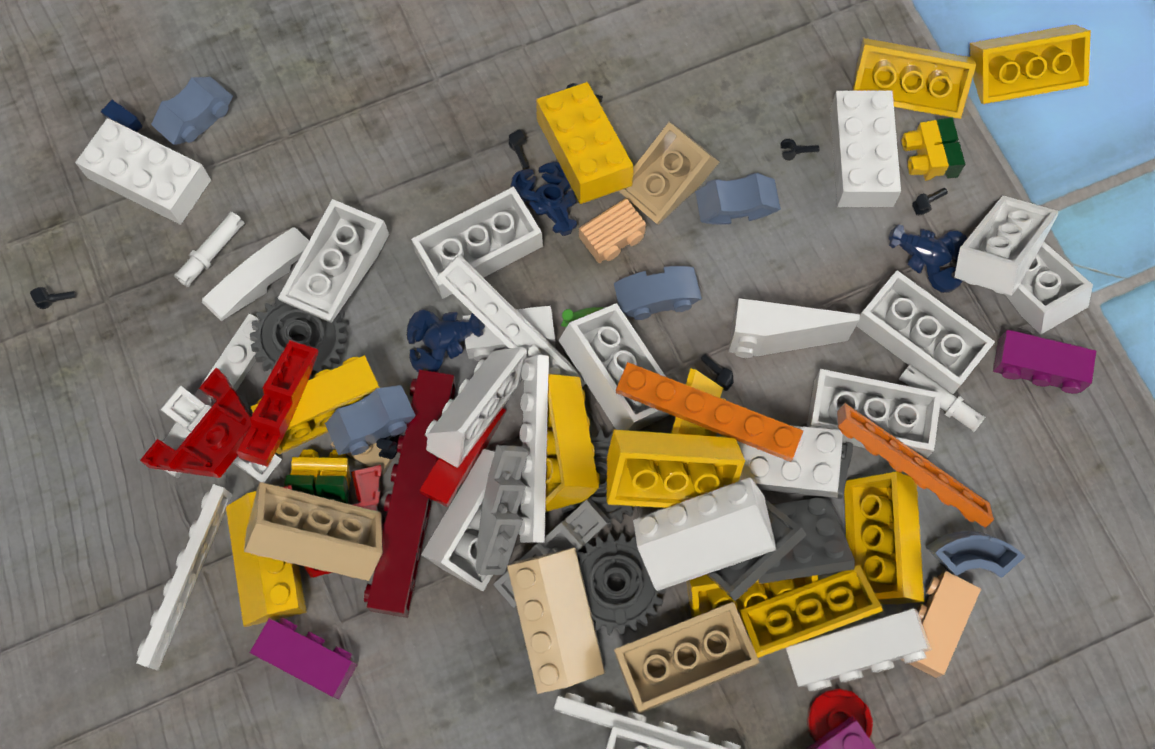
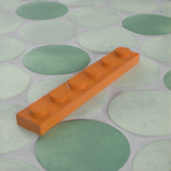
[616,362,803,462]
[837,403,994,528]

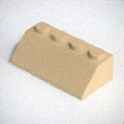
[244,482,382,581]
[507,548,605,694]
[614,602,760,714]

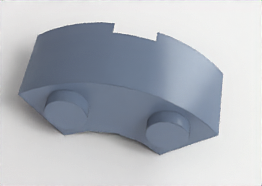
[151,77,233,145]
[695,173,781,225]
[614,266,702,320]
[325,385,416,455]
[926,531,1025,578]

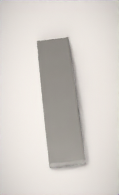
[476,445,529,575]
[493,498,610,608]

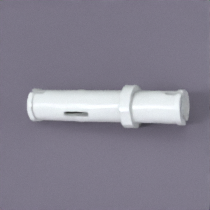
[174,212,245,287]
[899,364,985,432]

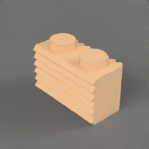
[579,198,646,263]

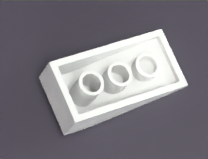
[954,196,1059,296]
[278,199,389,323]
[1005,242,1093,334]
[729,298,860,358]

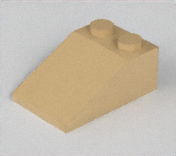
[619,122,719,225]

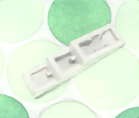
[202,227,309,321]
[160,386,282,483]

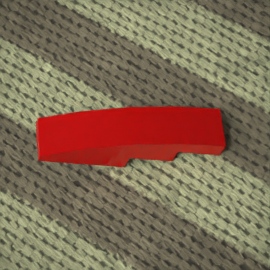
[237,340,318,467]
[420,408,507,507]

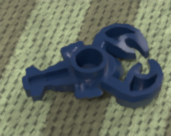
[511,161,577,236]
[888,224,968,293]
[407,309,485,372]

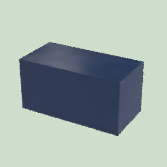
[100,99,143,132]

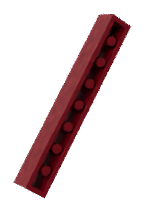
[364,370,457,618]

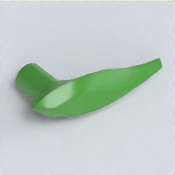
[560,307,606,327]

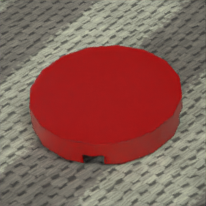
[807,689,873,742]

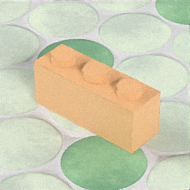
[901,571,981,678]

